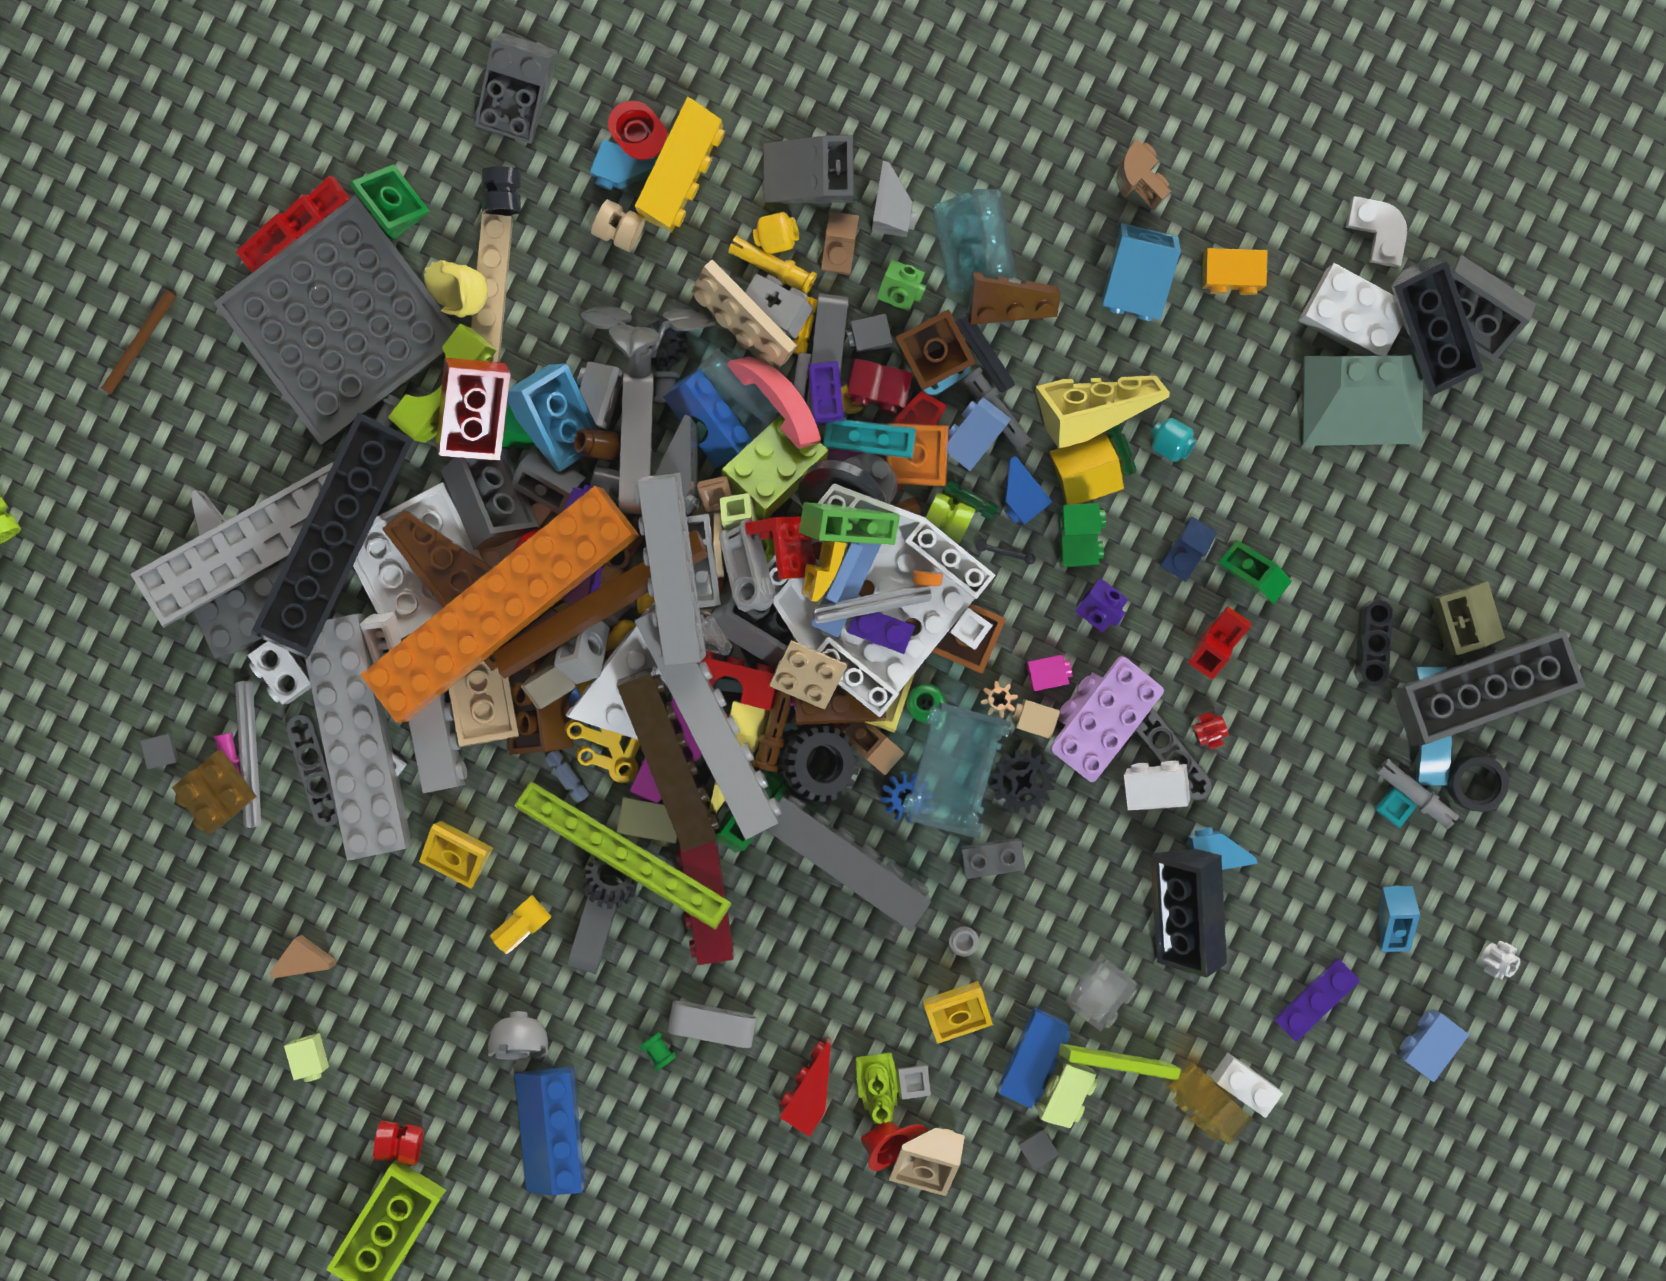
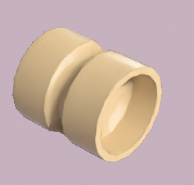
[591,199,646,253]

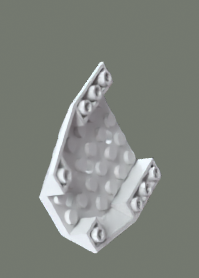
[767,484,995,717]

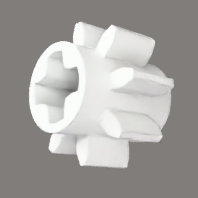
[1481,941,1520,980]

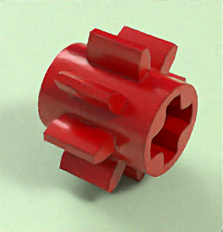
[1192,712,1229,750]

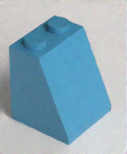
[1102,223,1181,321]

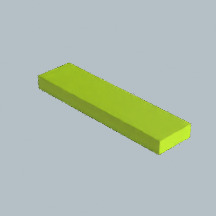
[1058,1044,1181,1080]

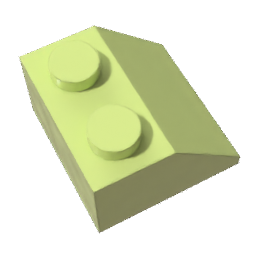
[1036,1056,1098,1128]

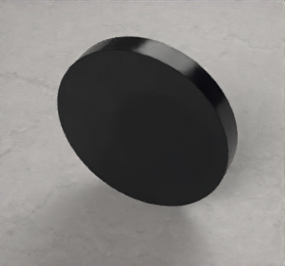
[798,460,885,506]

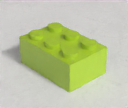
[721,415,828,520]

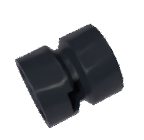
[481,166,521,216]

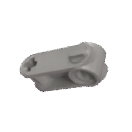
[719,519,775,612]

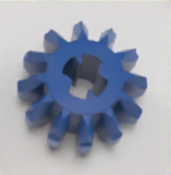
[881,772,932,823]

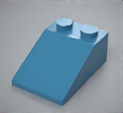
[507,364,597,472]

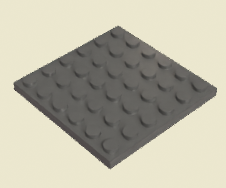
[213,195,456,446]

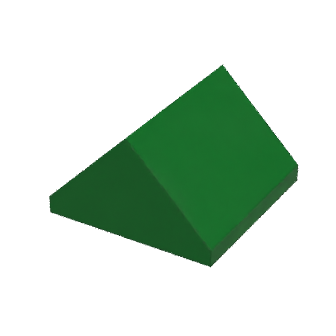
[349,164,430,240]

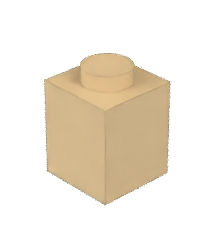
[1012,699,1060,739]

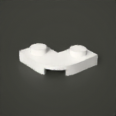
[1346,196,1407,268]

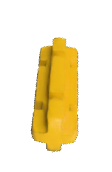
[793,297,818,355]

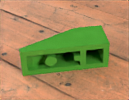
[799,502,900,545]

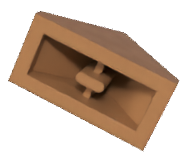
[270,935,336,979]

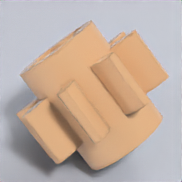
[980,681,1018,719]

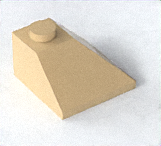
[889,1128,965,1196]

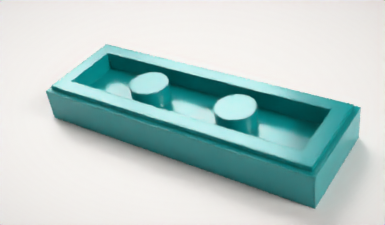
[823,420,916,459]

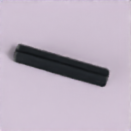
[955,313,1015,393]

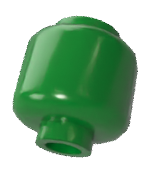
[906,683,946,724]

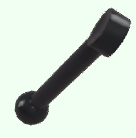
[975,540,1036,565]

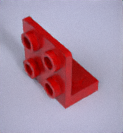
[745,517,817,580]

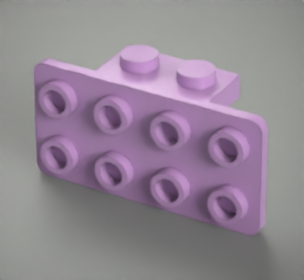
[1050,656,1164,782]

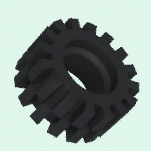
[583,857,638,909]

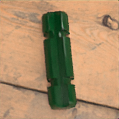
[1106,423,1137,477]
[942,481,998,520]

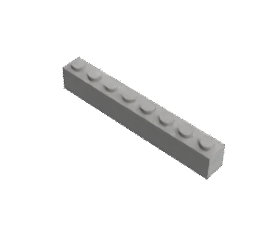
[635,612,782,840]

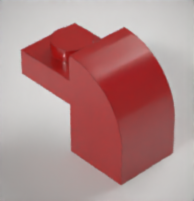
[1188,606,1252,680]

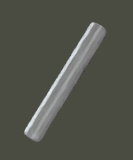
[813,585,932,624]

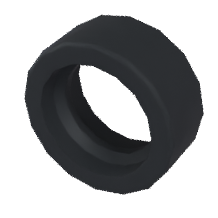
[1447,755,1509,812]

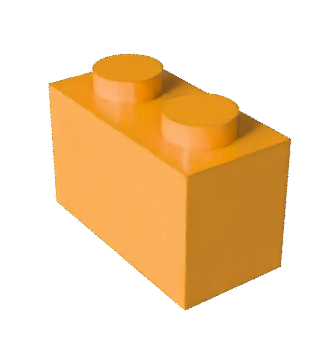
[1202,248,1268,295]

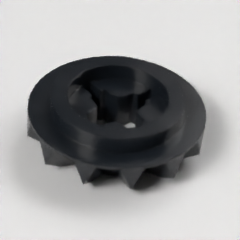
[647,319,688,367]

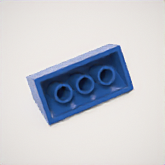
[515,1066,586,1196]

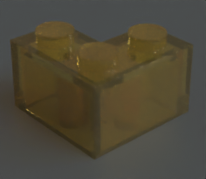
[1168,1062,1253,1145]

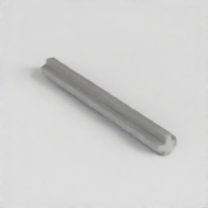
[235,681,261,828]

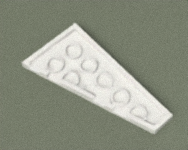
[566,601,700,739]

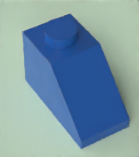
[1004,456,1052,526]

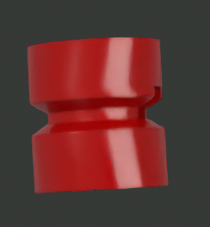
[373,1121,424,1166]

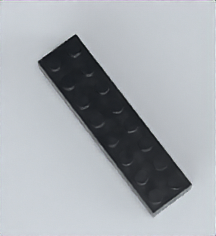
[251,412,414,659]

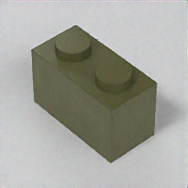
[617,795,678,847]

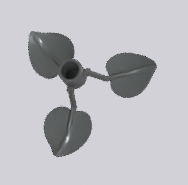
[579,306,715,378]

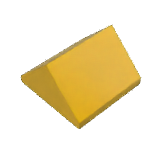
[1049,433,1124,505]
[419,821,493,889]
[923,981,993,1044]

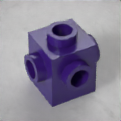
[1075,578,1128,633]

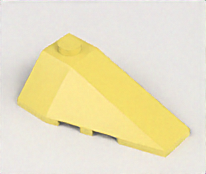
[1036,376,1170,448]
[709,700,770,814]

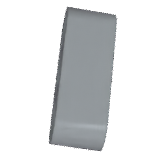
[667,1001,757,1048]

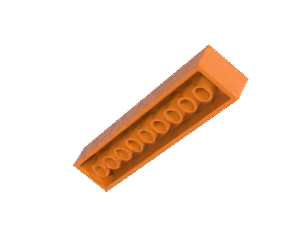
[361,486,640,723]

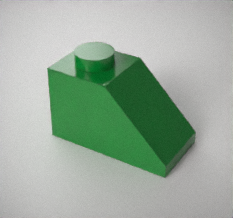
[1219,540,1292,605]

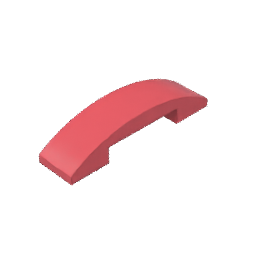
[727,356,821,449]

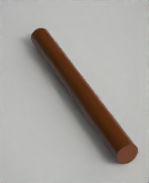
[101,290,177,394]

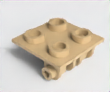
[769,640,848,710]

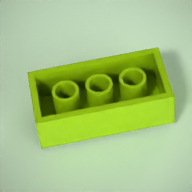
[326,1159,446,1281]

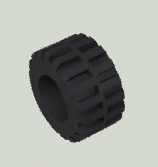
[777,725,859,802]

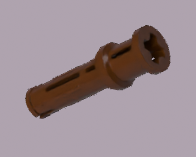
[751,689,793,772]

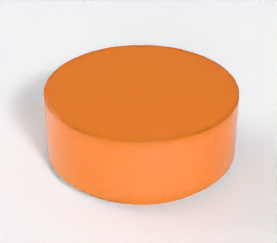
[912,570,943,586]

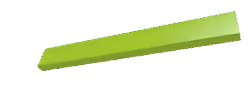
[514,781,731,929]

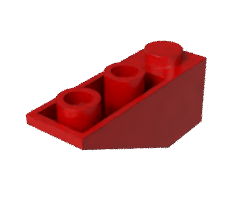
[778,1037,831,1137]

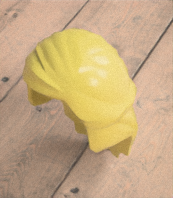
[424,260,488,318]

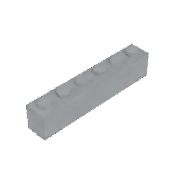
[634,473,706,666]

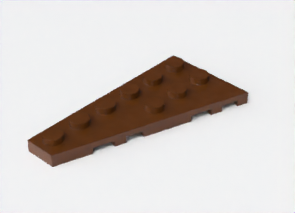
[382,510,559,671]

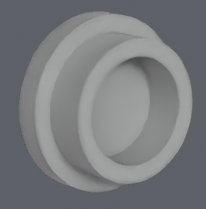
[949,926,979,957]

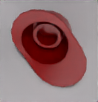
[608,101,668,160]
[861,1122,928,1171]

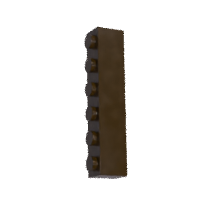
[617,667,721,852]

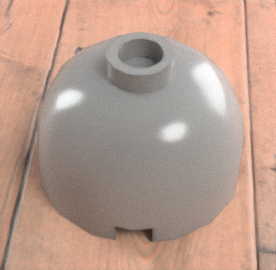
[488,1011,548,1060]

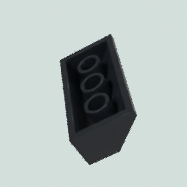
[1391,257,1484,396]
[1150,849,1227,978]

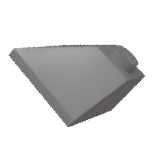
[872,161,917,237]
[577,361,624,431]

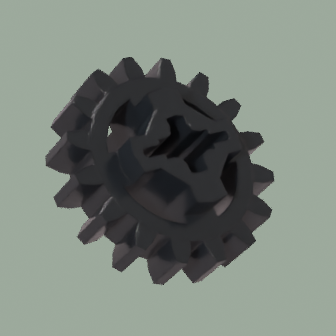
[990,749,1055,814]

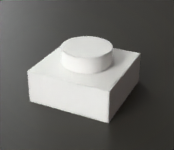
[950,608,993,650]

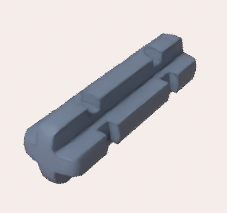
[545,750,589,803]

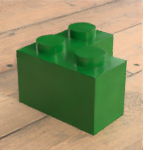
[1057,503,1106,568]

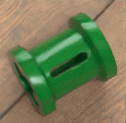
[639,1031,677,1071]

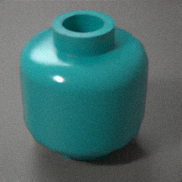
[1150,418,1196,462]

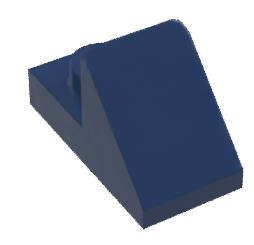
[1160,516,1217,582]

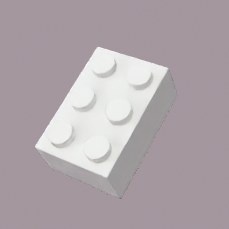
[1298,263,1404,356]

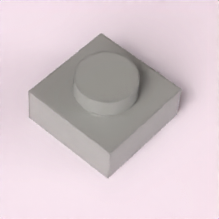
[896,1065,931,1100]

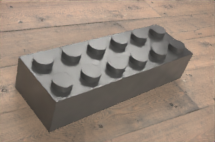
[1391,630,1585,746]
[766,793,932,931]

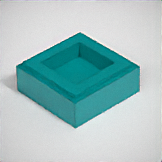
[1374,786,1418,828]

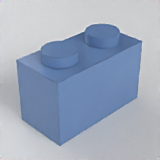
[947,397,1011,471]
[1398,1008,1470,1082]

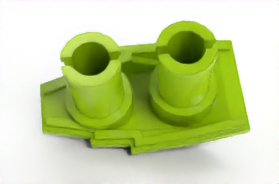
[856,1052,899,1124]

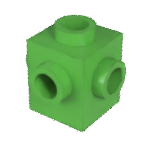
[877,259,926,312]

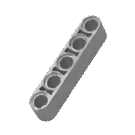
[619,374,654,514]

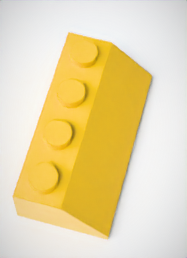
[635,97,725,233]

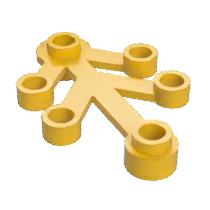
[565,679,640,783]

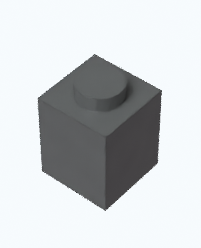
[846,314,892,354]

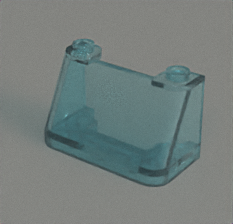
[903,702,1012,839]

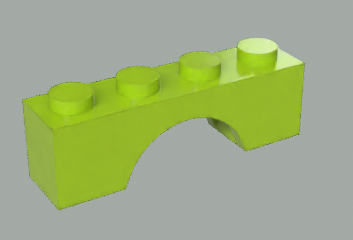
[388,324,497,443]

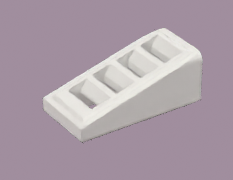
[360,612,401,664]

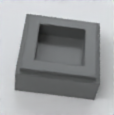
[140,733,179,770]
[1018,1128,1059,1170]

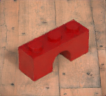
[700,650,776,710]

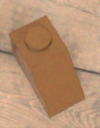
[836,722,905,775]

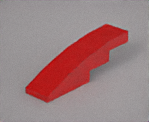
[236,176,351,273]

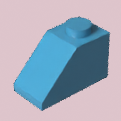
[590,139,657,190]
[1188,827,1257,870]
[1378,886,1420,952]

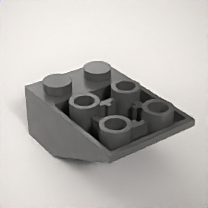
[474,33,558,144]
[764,135,854,204]

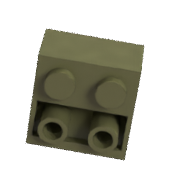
[1430,581,1505,655]

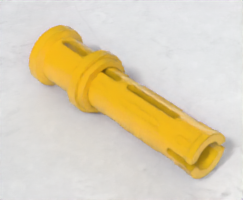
[728,236,817,295]

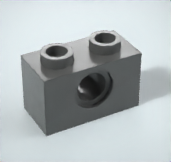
[960,837,1026,879]

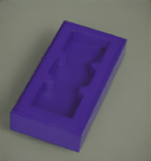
[808,361,844,424]

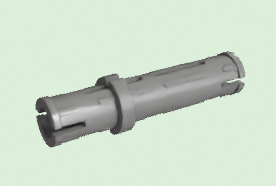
[1376,758,1459,830]

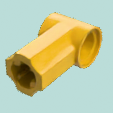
[490,895,552,954]

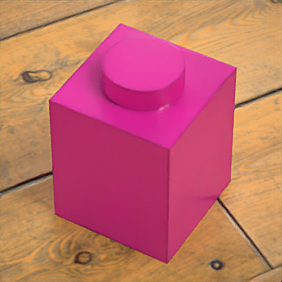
[1026,655,1073,691]

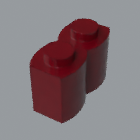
[844,359,912,414]

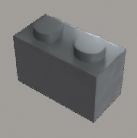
[510,448,586,514]

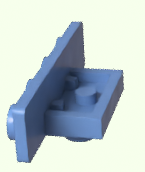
[811,542,881,637]

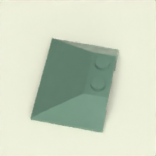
[1302,354,1423,446]

